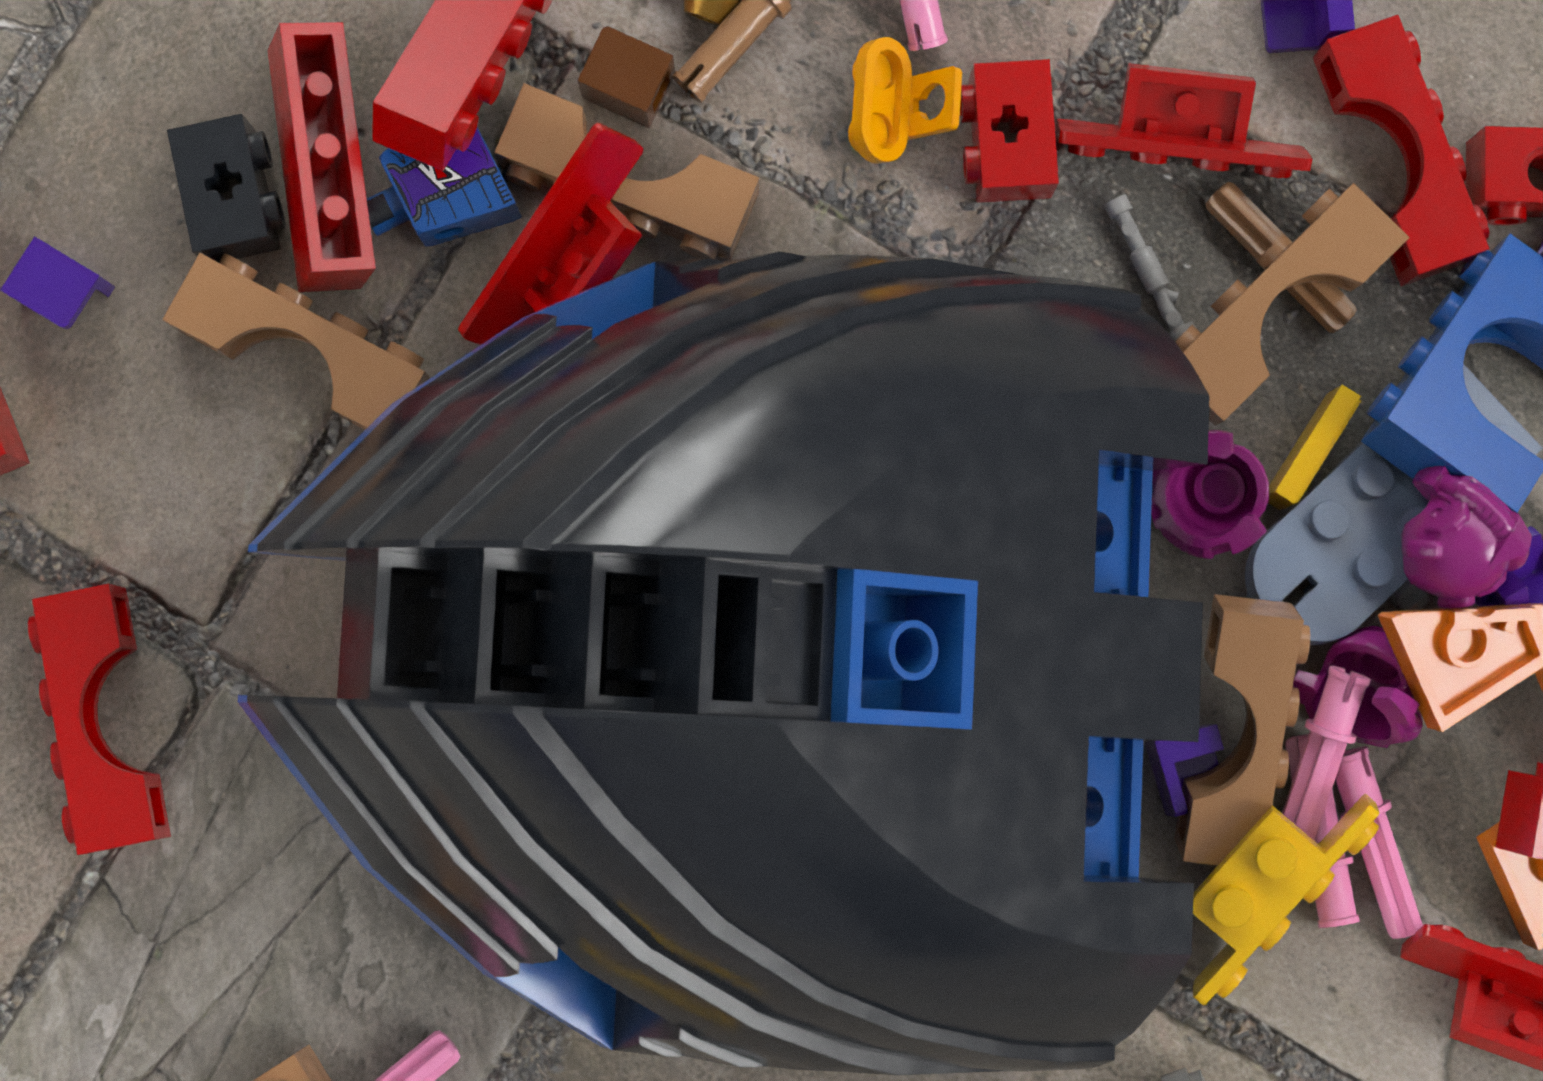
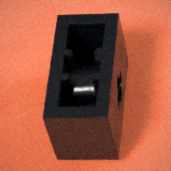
[167,113,286,263]

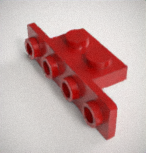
[1055,63,1313,178]
[458,123,643,345]
[1400,924,1543,1072]

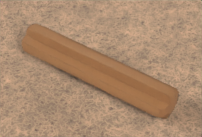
[1205,182,1357,333]

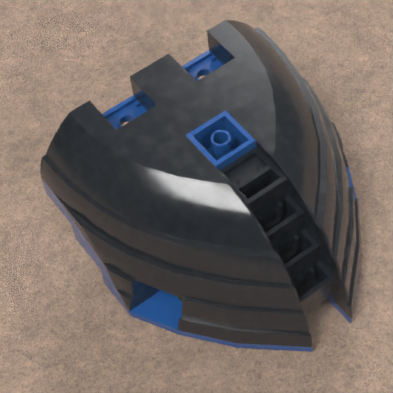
[238,251,1210,1075]

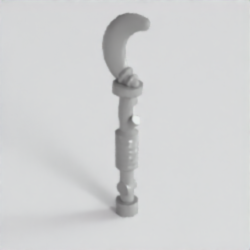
[1104,194,1197,341]

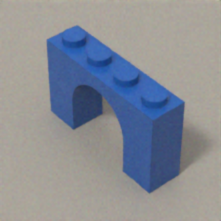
[1361,234,1543,513]

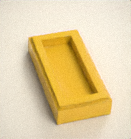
[1268,384,1361,510]

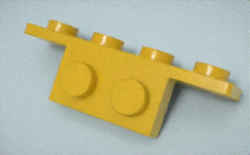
[1193,793,1380,1006]

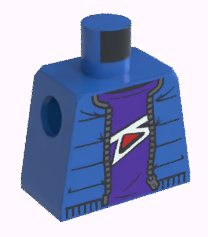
[367,127,522,247]

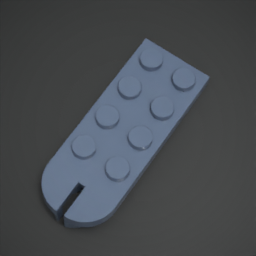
[1245,364,1543,645]

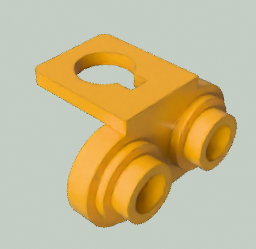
[848,37,962,164]

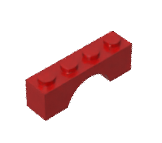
[1313,14,1490,287]
[28,583,171,855]

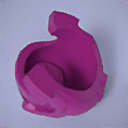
[1151,430,1269,559]
[1401,466,1532,608]
[1293,626,1423,749]

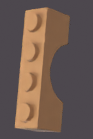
[494,83,759,260]
[1175,183,1410,426]
[162,253,430,430]
[1174,594,1310,866]

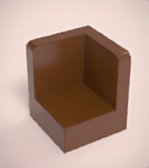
[577,26,675,129]

